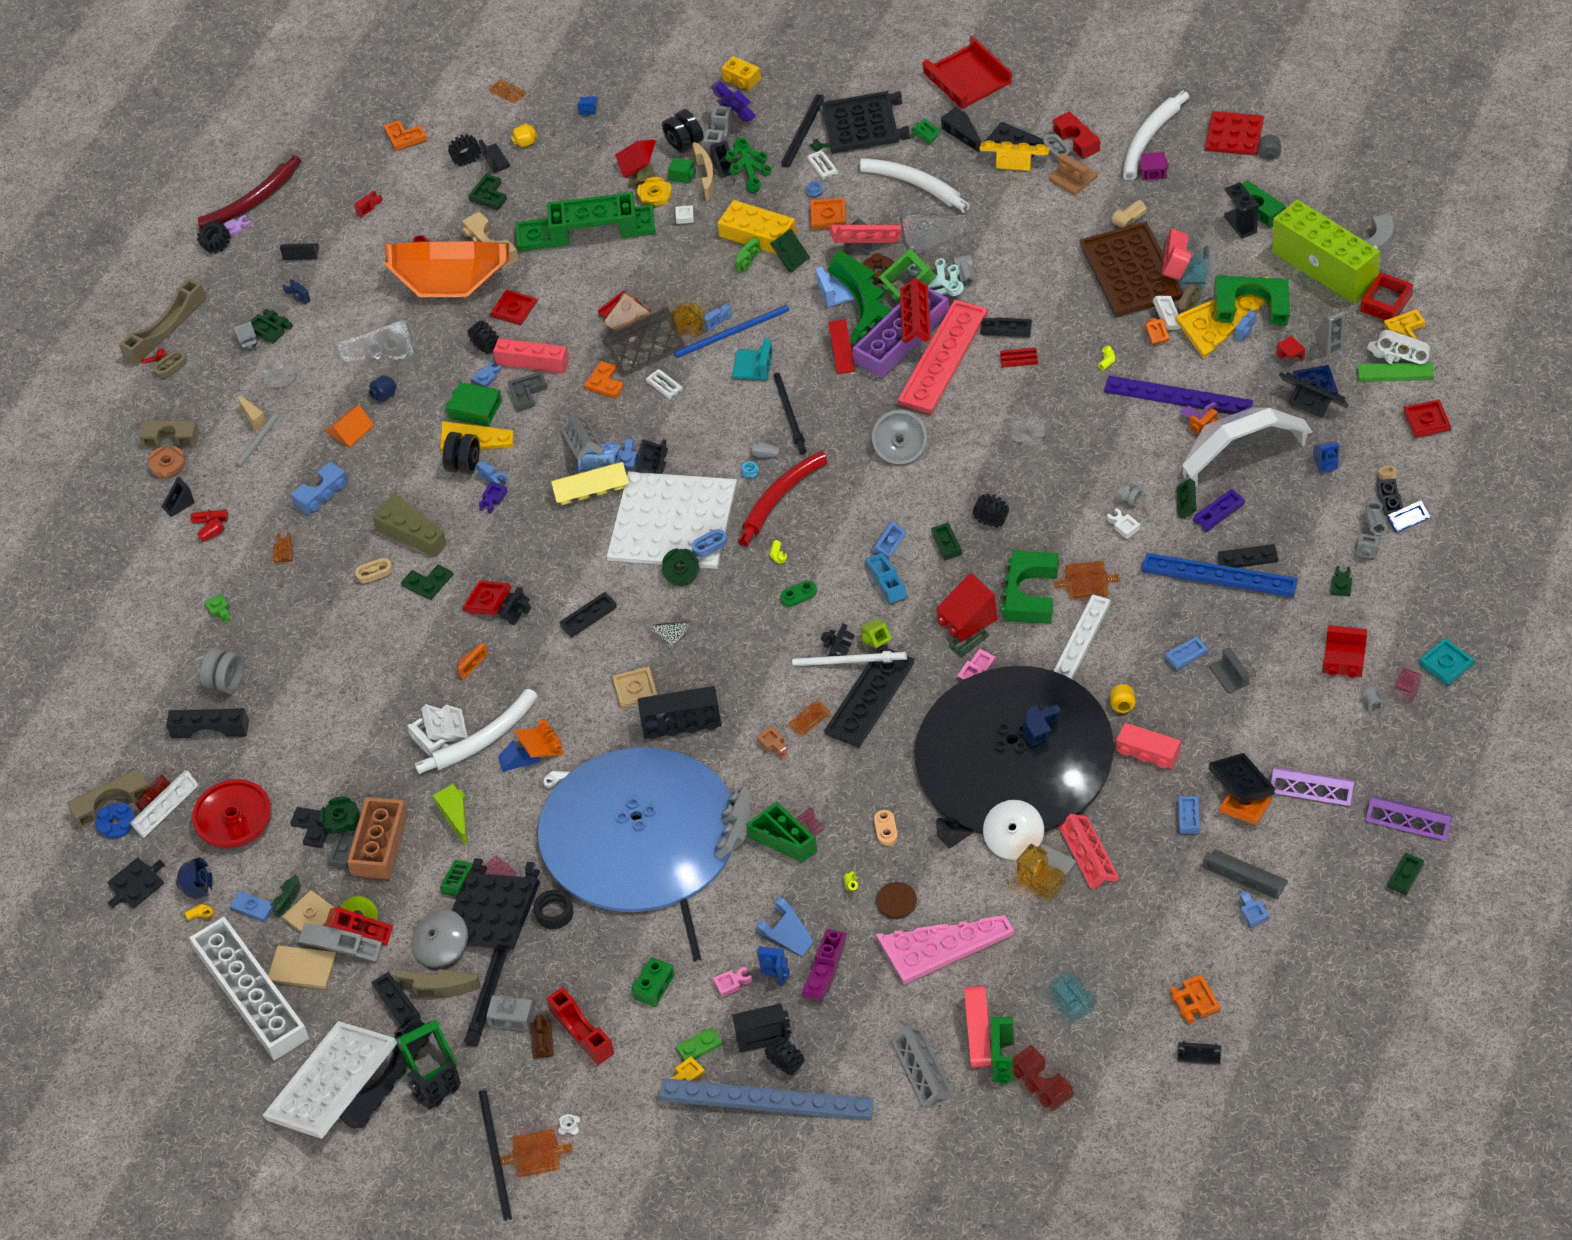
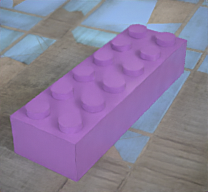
[852,288,949,378]

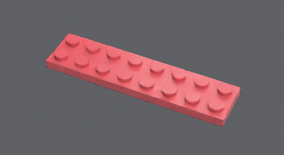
[898,300,988,415]

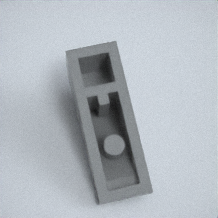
[1316,311,1345,356]

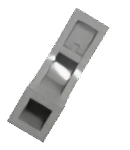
[1364,213,1394,257]

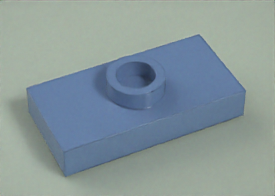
[1165,636,1208,671]
[1178,796,1200,834]
[230,891,275,922]

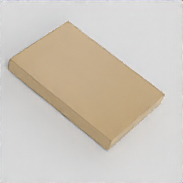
[268,945,337,990]

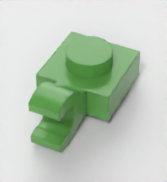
[204,594,231,623]

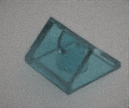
[1180,245,1209,284]

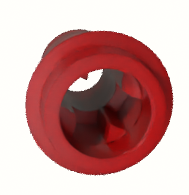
[196,517,225,542]

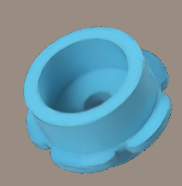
[741,461,759,478]

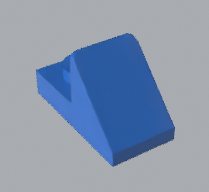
[498,740,540,772]

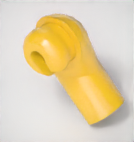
[184,904,214,921]

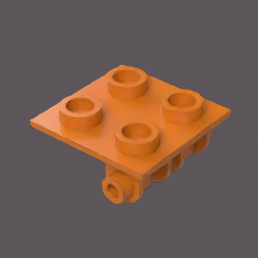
[513,719,564,758]

